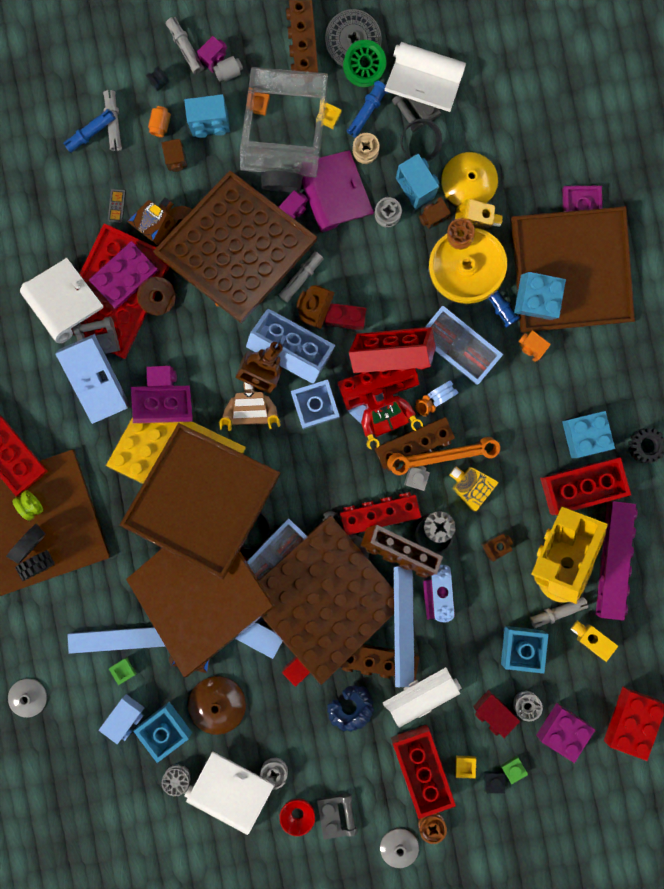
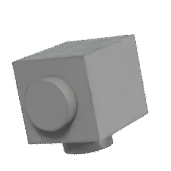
[404,466,430,491]

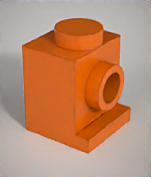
[518,330,551,362]

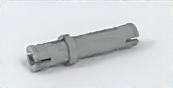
[166,17,204,74]
[103,90,122,151]
[278,251,324,303]
[530,596,588,629]

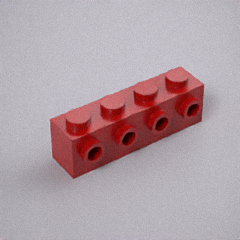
[337,368,419,410]
[340,492,421,535]

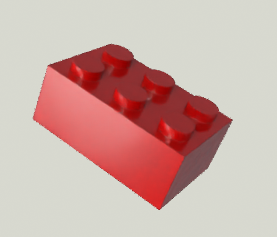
[603,687,664,761]

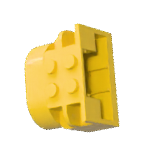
[531,507,608,604]

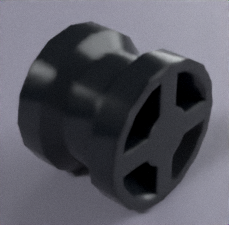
[146,66,169,92]

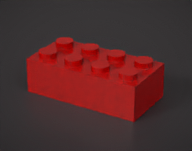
[349,327,436,374]
[540,457,631,515]
[391,725,456,819]

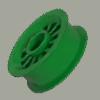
[343,40,386,87]

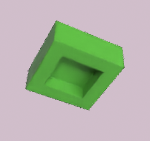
[109,657,137,685]
[501,756,528,784]

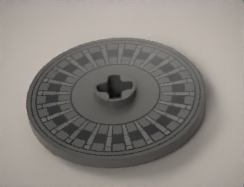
[325,9,382,67]

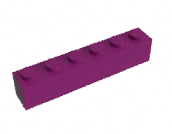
[596,501,638,620]

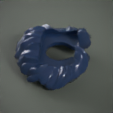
[327,685,374,732]

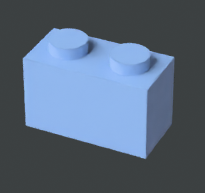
[98,694,144,744]

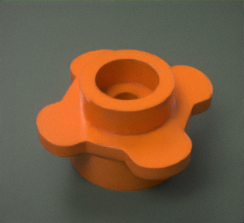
[416,395,436,416]

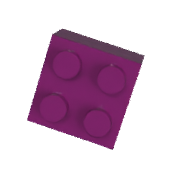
[536,703,595,763]

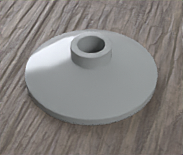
[8,678,47,718]
[380,828,419,868]

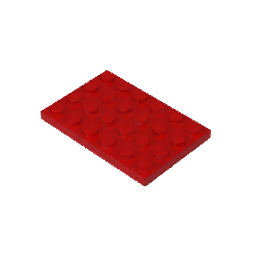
[71,223,169,359]

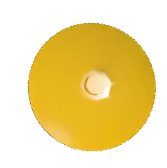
[429,228,507,304]

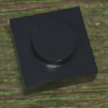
[484,771,505,794]

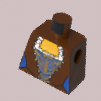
[127,197,175,246]

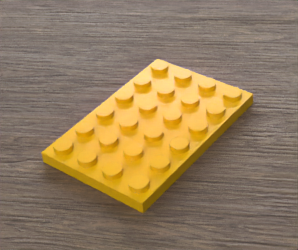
[106,417,246,484]

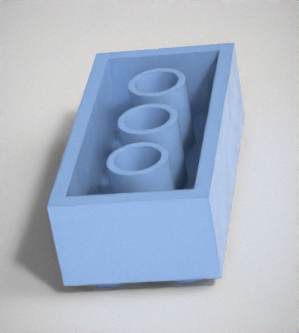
[246,308,335,384]

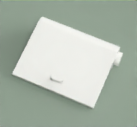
[385,42,466,112]
[20,258,104,343]
[383,668,462,728]
[185,751,274,835]

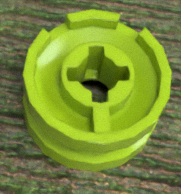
[12,490,43,521]

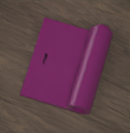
[296,150,374,232]

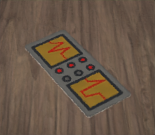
[108,189,125,223]

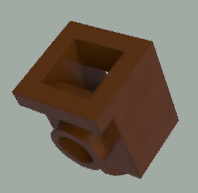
[419,197,451,230]
[481,532,513,562]

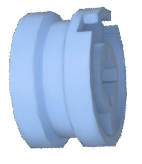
[428,380,458,407]

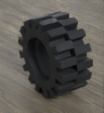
[628,428,664,463]
[15,550,55,581]

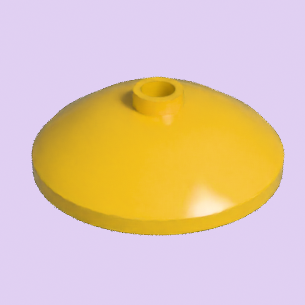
[441,152,498,207]

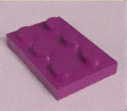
[89,241,159,309]
[131,386,192,423]

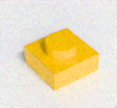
[316,102,342,129]
[455,756,476,778]

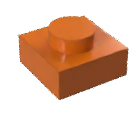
[247,91,270,116]

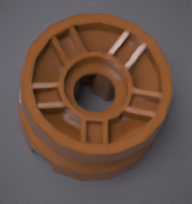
[447,218,475,250]
[418,813,447,844]

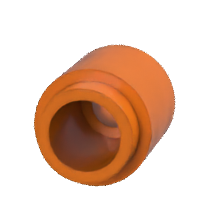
[148,106,171,137]

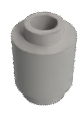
[213,56,243,82]

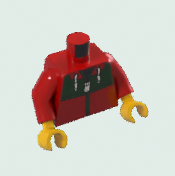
[361,388,423,449]

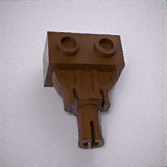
[235,342,283,394]

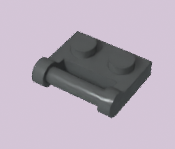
[392,95,441,132]
[73,317,120,354]
[317,793,358,840]

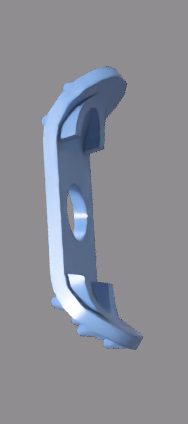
[432,565,454,622]

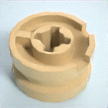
[353,133,380,164]

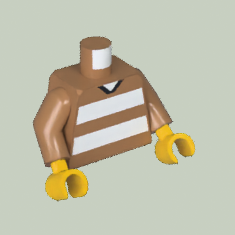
[220,382,280,431]

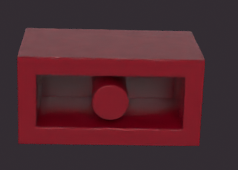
[325,303,366,330]
[473,690,520,738]

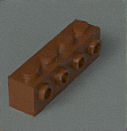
[286,0,318,83]
[374,417,455,471]
[360,525,443,578]
[340,644,419,680]

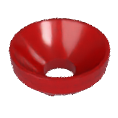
[280,798,315,836]

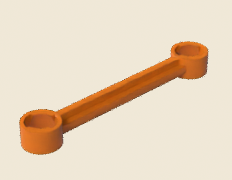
[387,437,500,475]

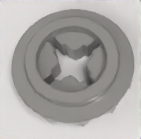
[424,511,455,543]

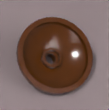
[188,676,246,735]

